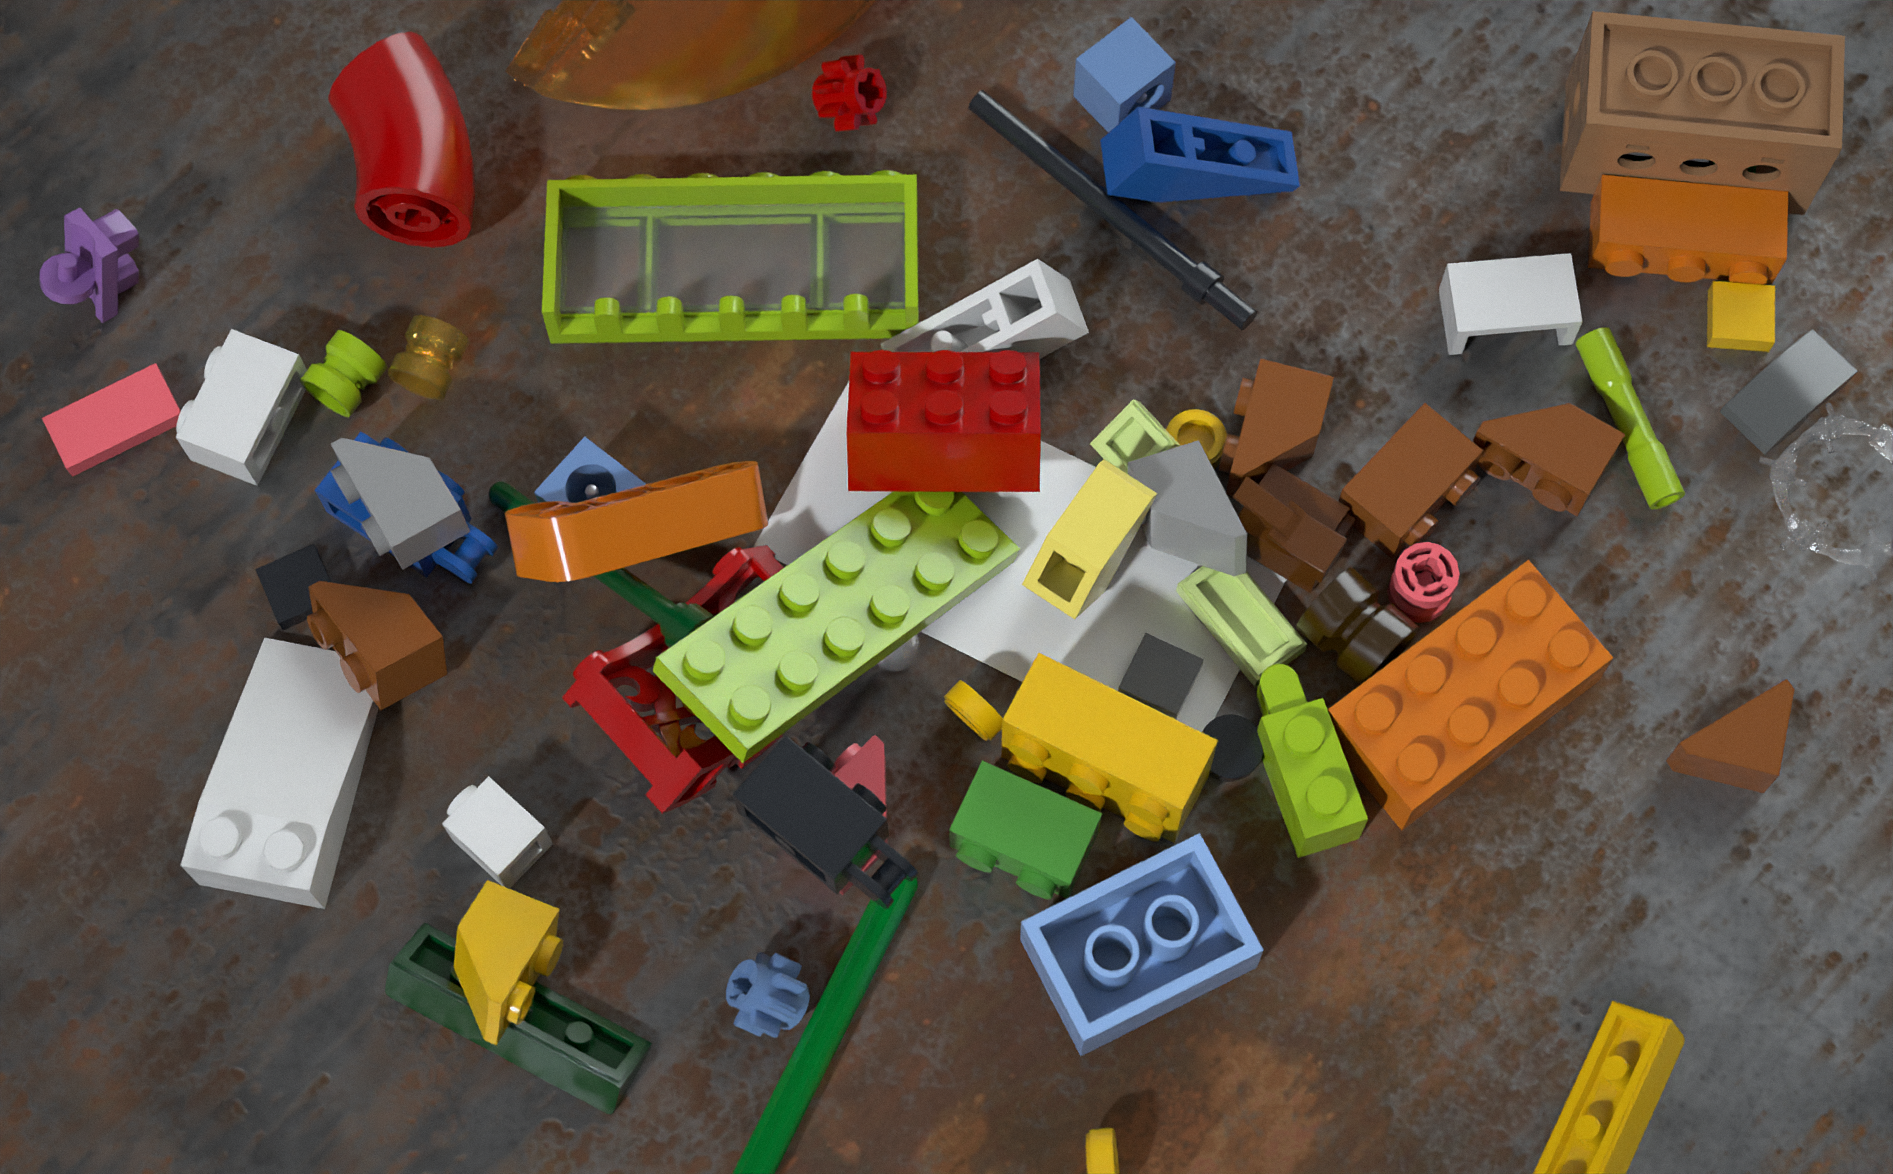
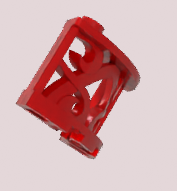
[562,545,784,814]

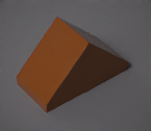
[1666,679,1795,793]

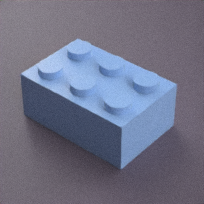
[1020,833,1264,1056]

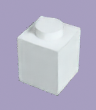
[442,776,553,889]

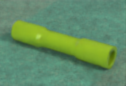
[1575,327,1685,510]

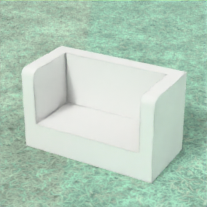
[1439,253,1583,355]

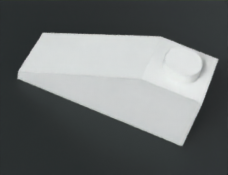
[881,259,1089,358]

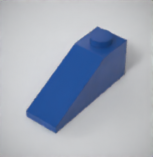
[1100,107,1300,202]

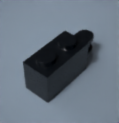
[732,735,918,909]

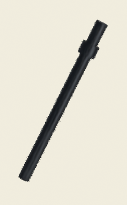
[968,90,1257,330]

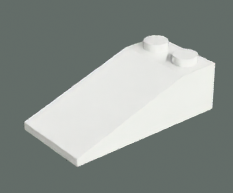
[181,638,379,909]

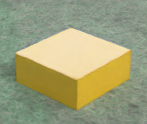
[1707,281,1775,352]

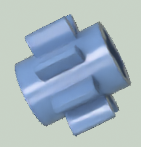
[726,952,809,1038]

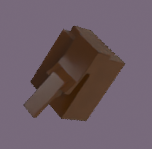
[1233,463,1356,594]

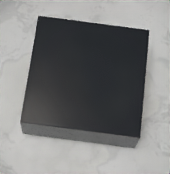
[255,544,332,630]

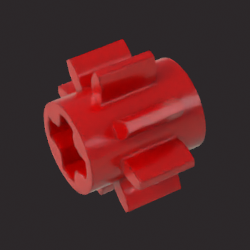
[812,54,887,132]

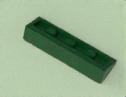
[385,922,652,1115]

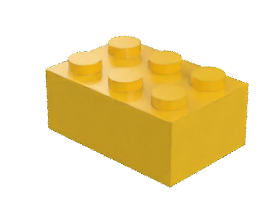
[1001,652,1218,843]

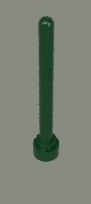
[488,482,715,648]

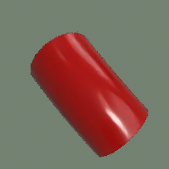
[328,32,475,248]

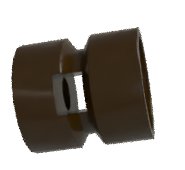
[1296,567,1420,686]

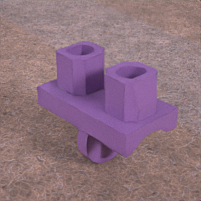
[40,208,139,323]

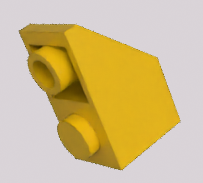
[454,880,564,1045]

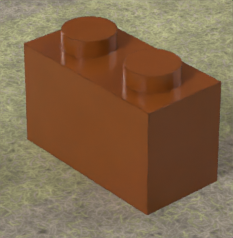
[1338,403,1483,560]

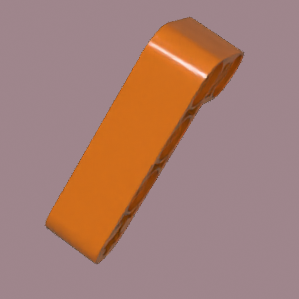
[505,461,769,582]

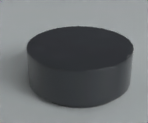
[1202,714,1263,782]

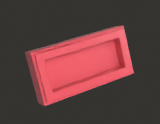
[42,363,181,477]

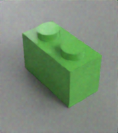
[949,761,1103,899]

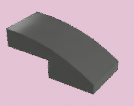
[1720,329,1858,455]

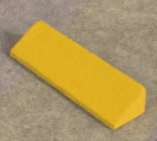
[1533,1001,1685,1174]

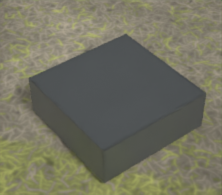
[1118,633,1204,720]

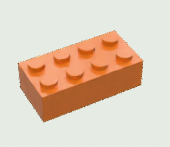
[1328,560,1613,830]

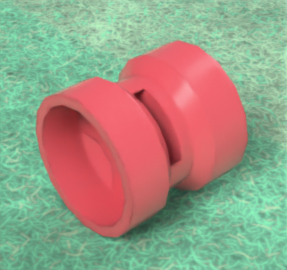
[1387,542,1460,623]

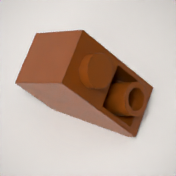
[1218,358,1334,496]
[1473,403,1625,516]
[307,581,448,710]

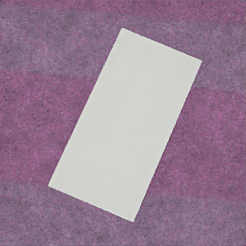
[754,382,1287,732]

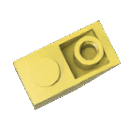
[1022,459,1158,619]

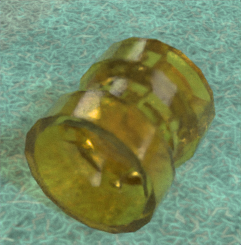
[387,315,470,400]

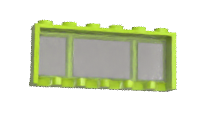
[542,170,919,344]

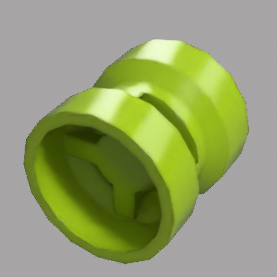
[299,330,388,418]

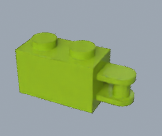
[1256,664,1368,858]

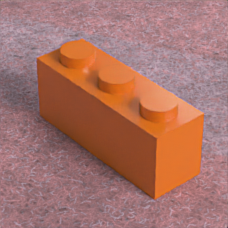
[1588,175,1788,285]

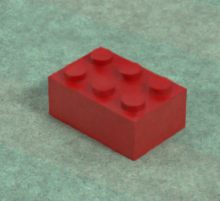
[846,350,1041,492]

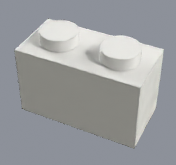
[176,329,307,486]

